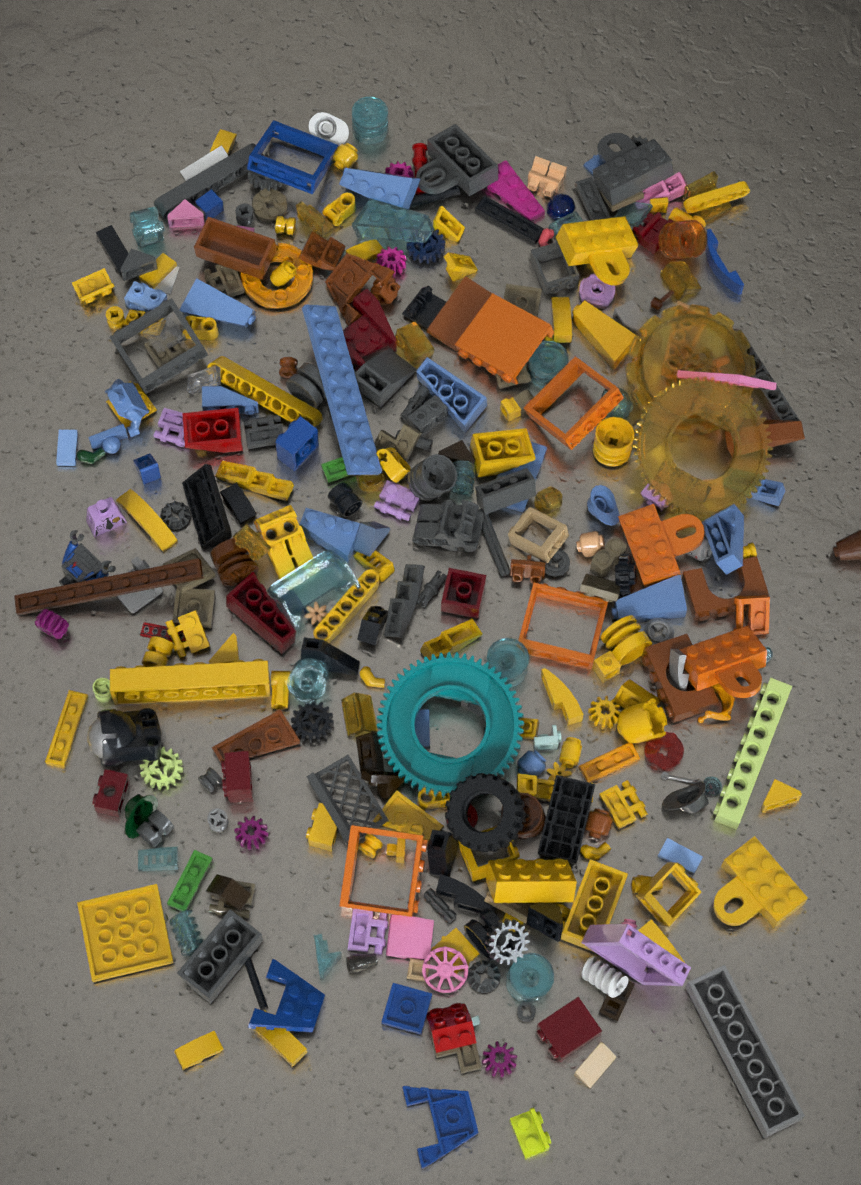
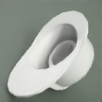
[309,112,349,146]

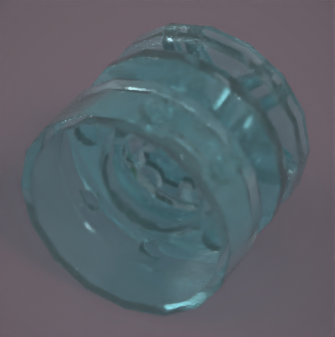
[352,97,388,144]

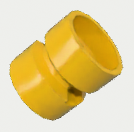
[141,636,174,667]

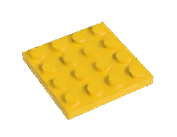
[77,884,174,982]

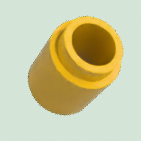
[270,261,296,287]
[559,737,582,768]

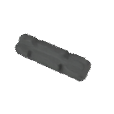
[424,888,457,923]

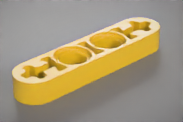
[683,181,750,213]

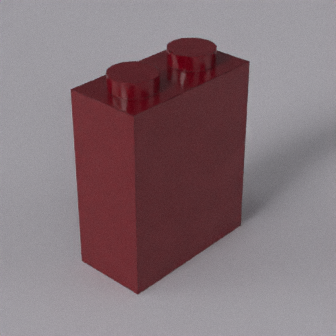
[536,996,602,1062]

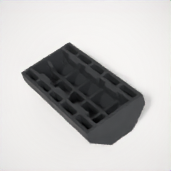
[182,464,232,549]
[538,775,595,863]

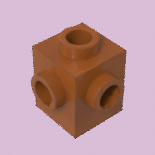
[370,277,401,305]

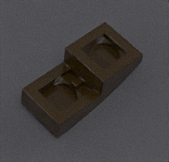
[599,981,635,1021]

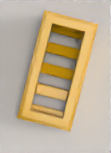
[353,550,395,582]

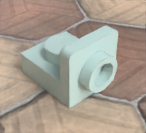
[533,725,561,751]

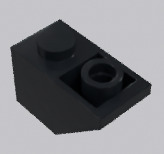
[357,606,388,645]
[427,830,459,877]
[526,903,563,942]

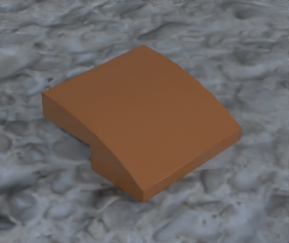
[298,231,346,271]

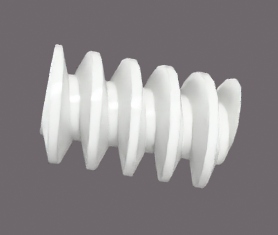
[582,955,628,998]

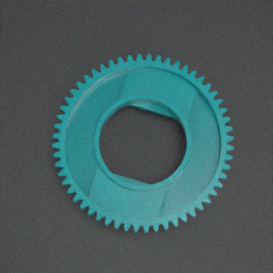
[377,652,524,798]

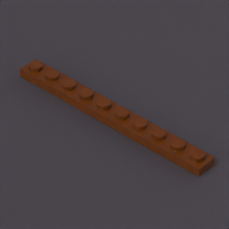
[14,558,203,615]

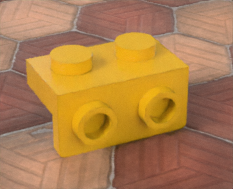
[71,268,115,304]

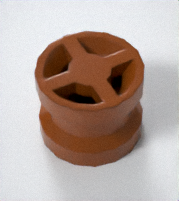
[279,357,298,378]

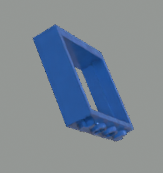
[247,120,338,195]

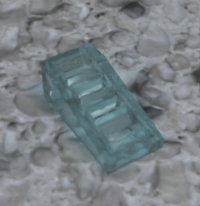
[138,847,179,871]

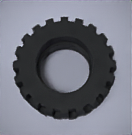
[445,773,526,853]

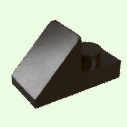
[361,771,405,799]

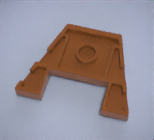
[325,253,395,326]

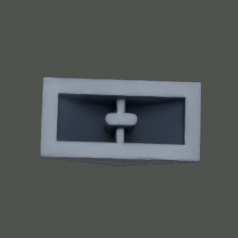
[354,521,390,557]

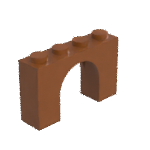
[681,556,770,621]
[641,634,719,723]

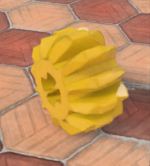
[588,696,620,730]

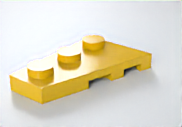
[372,790,444,841]

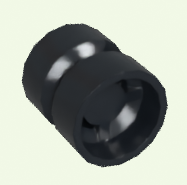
[327,482,363,518]

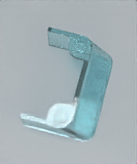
[267,550,361,629]

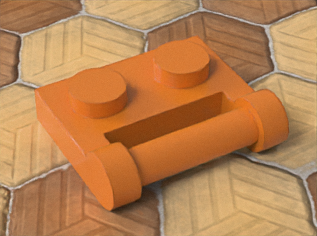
[734,595,770,635]

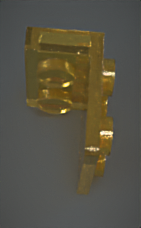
[683,171,731,222]

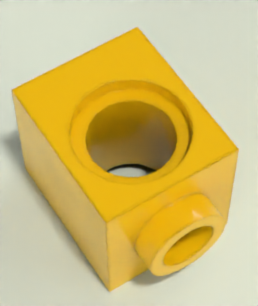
[592,651,621,683]

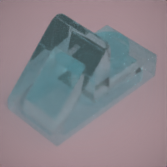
[314,934,342,980]

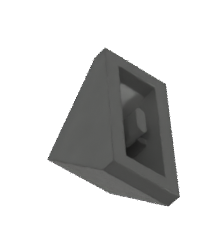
[121,248,158,281]

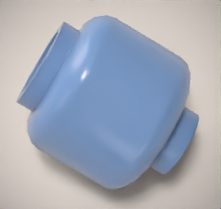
[517,750,546,777]

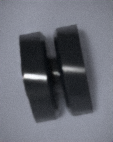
[464,908,502,961]

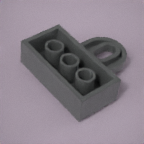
[416,124,498,196]
[593,133,674,206]

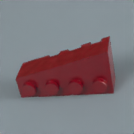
[226,572,296,654]

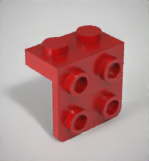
[426,1003,477,1053]

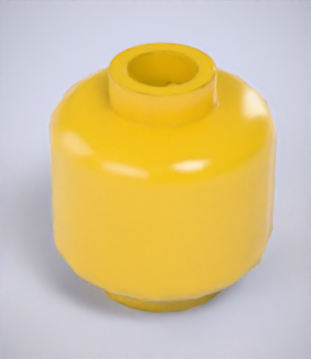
[333,143,358,170]

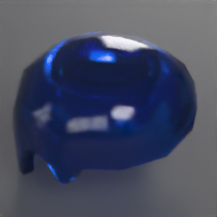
[546,193,575,220]

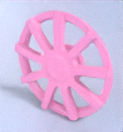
[422,947,468,993]

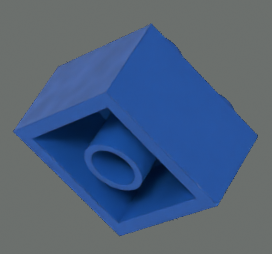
[276,416,319,471]

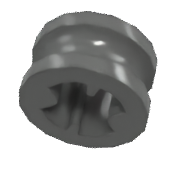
[517,1001,536,1022]

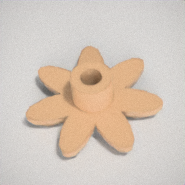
[304,601,328,625]

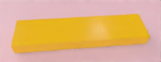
[45,690,88,768]

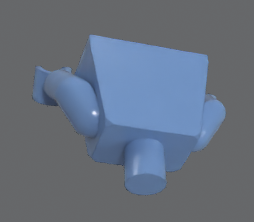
[105,379,149,438]

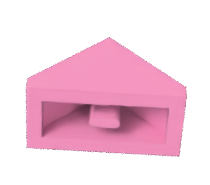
[167,199,205,228]

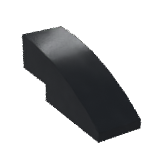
[436,874,495,914]

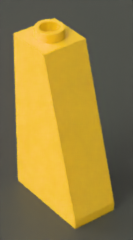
[572,300,637,370]

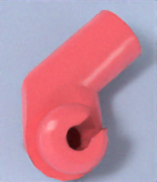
[538,228,555,247]

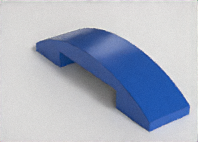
[705,228,744,295]

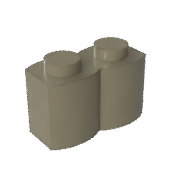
[590,537,627,578]

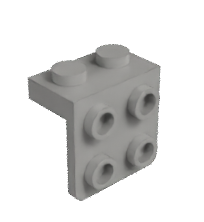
[117,556,163,613]

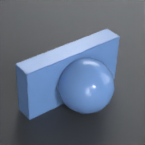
[88,424,128,454]

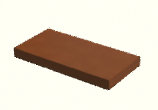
[426,276,492,352]

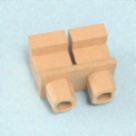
[527,156,567,197]

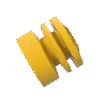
[593,417,635,467]
[600,615,652,666]

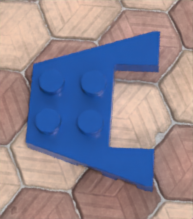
[248,959,325,1032]
[402,1086,479,1169]

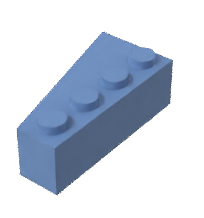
[339,168,420,212]
[416,357,487,433]

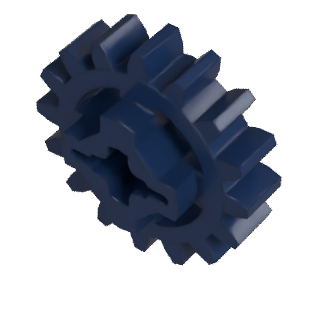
[407,226,445,264]

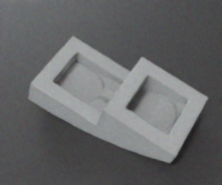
[669,649,689,691]

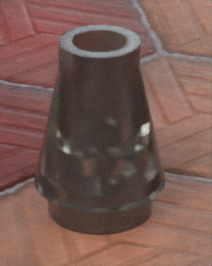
[346,953,378,974]

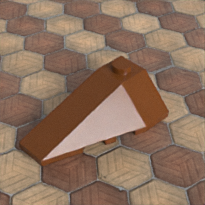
[724,418,805,457]

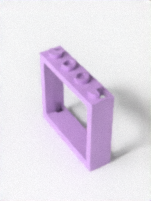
[581,924,691,986]

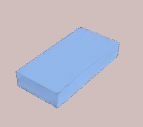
[56,430,78,466]
[658,838,703,875]

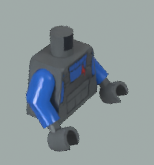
[59,530,116,586]

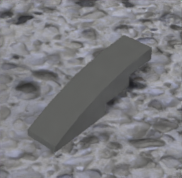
[384,564,425,638]

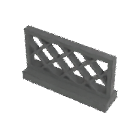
[307,754,389,847]

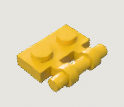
[165,610,210,658]
[599,780,648,830]

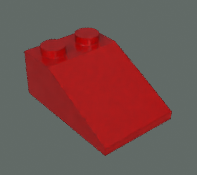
[182,408,243,453]

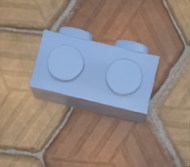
[124,281,168,312]

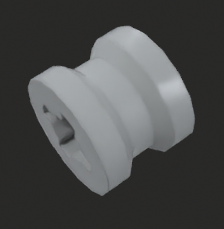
[207,808,228,832]

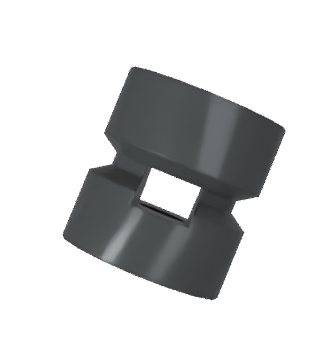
[136,809,174,848]

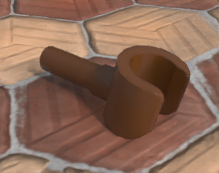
[651,290,674,310]

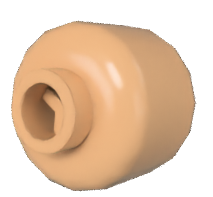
[576,531,605,558]

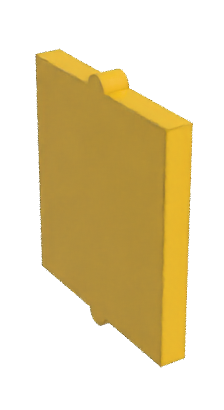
[431,928,480,974]

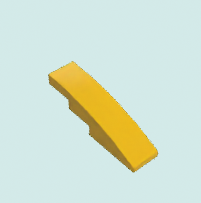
[215,461,294,501]

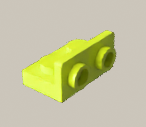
[509,1107,551,1160]

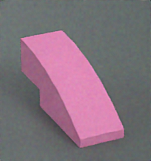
[634,172,691,211]

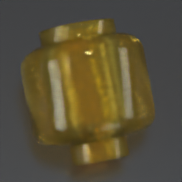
[534,487,563,514]

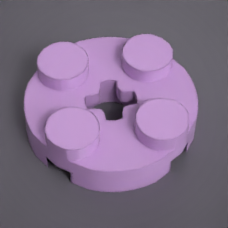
[579,273,615,308]

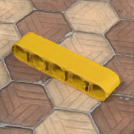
[313,569,379,644]

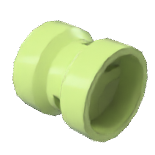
[92,678,112,703]

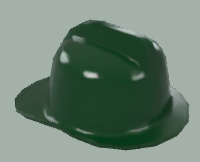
[125,794,158,839]

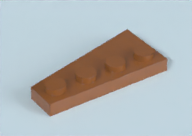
[212,709,300,764]

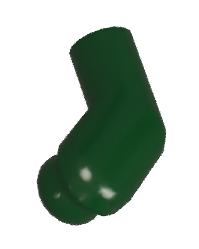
[77,447,106,464]

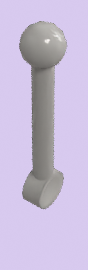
[661,772,702,784]

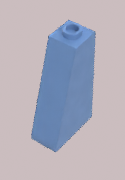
[179,278,256,328]
[611,575,687,623]

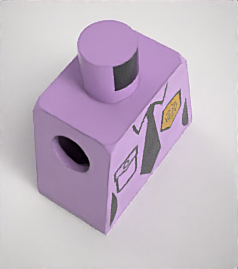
[86,497,127,538]

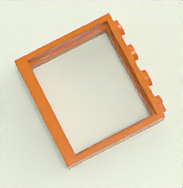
[524,356,624,450]
[516,583,608,670]
[339,825,428,917]

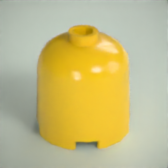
[617,699,667,744]

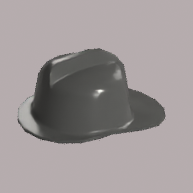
[662,782,709,814]

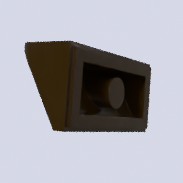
[356,732,385,774]

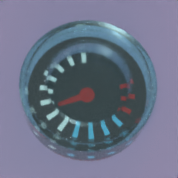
[703,776,722,797]

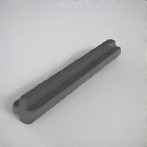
[477,509,510,576]

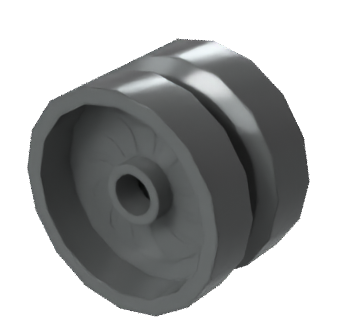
[286,363,326,409]

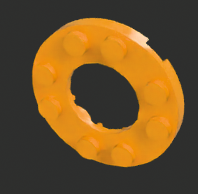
[241,243,313,309]

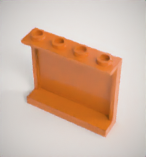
[455,293,554,385]

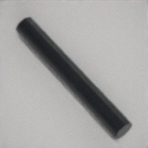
[244,956,268,1010]

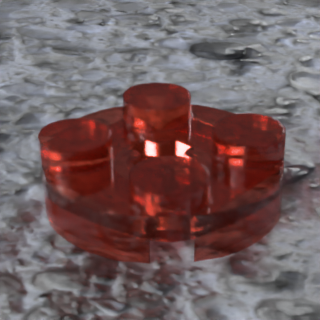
[644,732,684,771]

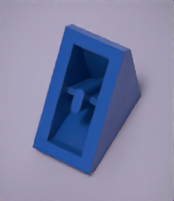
[133,453,161,485]

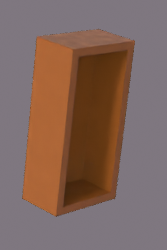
[194,217,277,280]

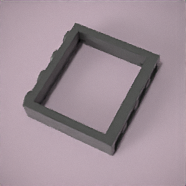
[110,298,208,394]

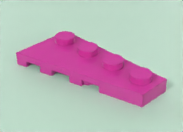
[487,160,545,222]

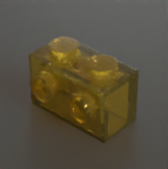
[395,321,434,367]

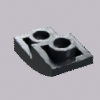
[220,483,257,524]

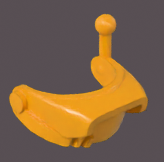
[698,684,735,723]

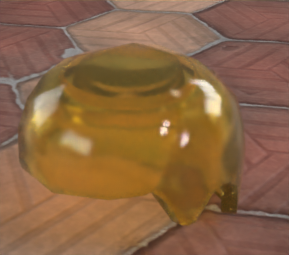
[356,473,385,493]

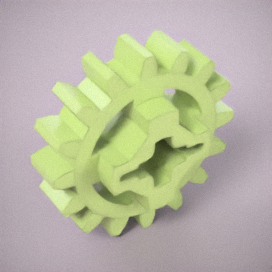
[140,747,184,790]

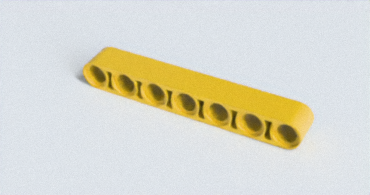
[207,356,323,427]

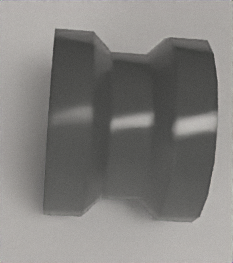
[235,203,254,226]
[198,767,222,792]

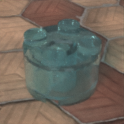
[130,206,165,247]
[287,658,329,703]

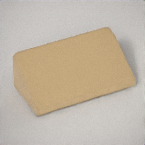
[574,1041,617,1089]

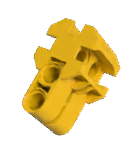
[254,505,316,581]

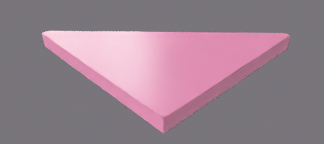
[677,370,777,390]

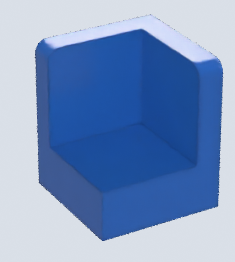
[195,189,224,220]

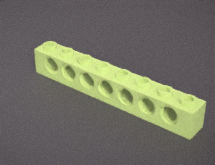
[713,677,792,830]

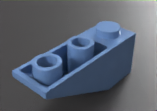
[202,386,259,415]

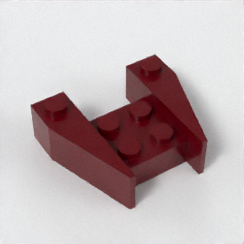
[343,289,397,371]

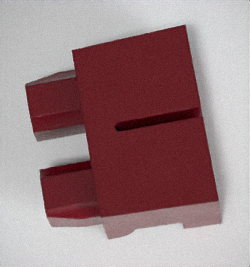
[632,211,676,254]

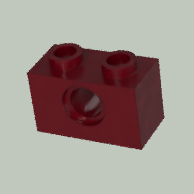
[92,769,130,817]

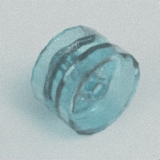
[527,341,569,388]
[486,638,529,687]
[506,953,555,1003]

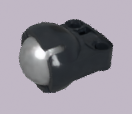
[87,708,161,766]

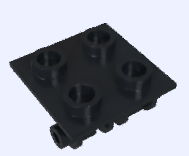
[402,286,446,329]

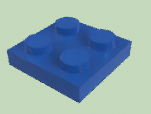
[381,983,432,1035]

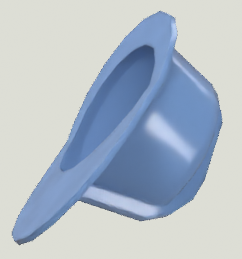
[587,485,620,526]

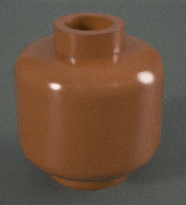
[585,808,613,839]

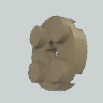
[252,188,288,223]

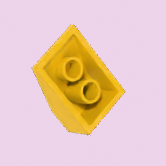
[469,428,536,477]

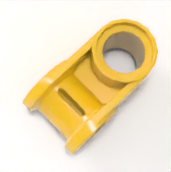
[322,192,356,226]
[182,316,219,341]
[376,447,411,483]
[417,788,450,811]

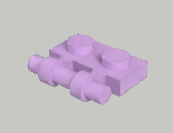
[154,408,185,447]
[374,480,420,521]
[348,909,388,955]

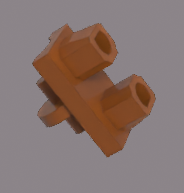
[510,555,546,584]

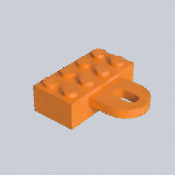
[618,504,705,588]
[680,625,767,698]

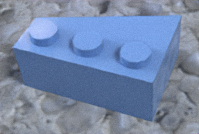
[702,504,744,575]

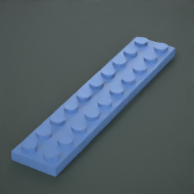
[302,304,382,475]

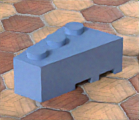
[300,508,360,566]

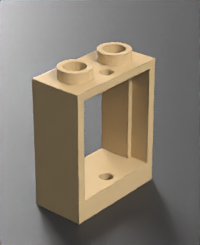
[508,507,569,563]

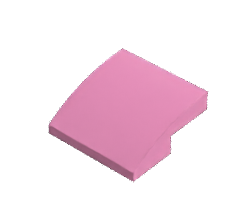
[386,915,434,961]

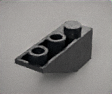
[300,637,360,675]

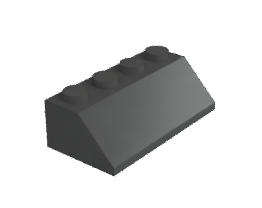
[177,909,263,1004]

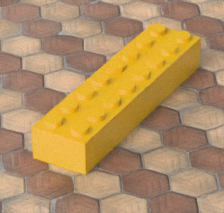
[110,659,271,705]

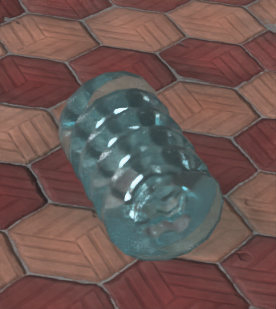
[169,910,204,956]

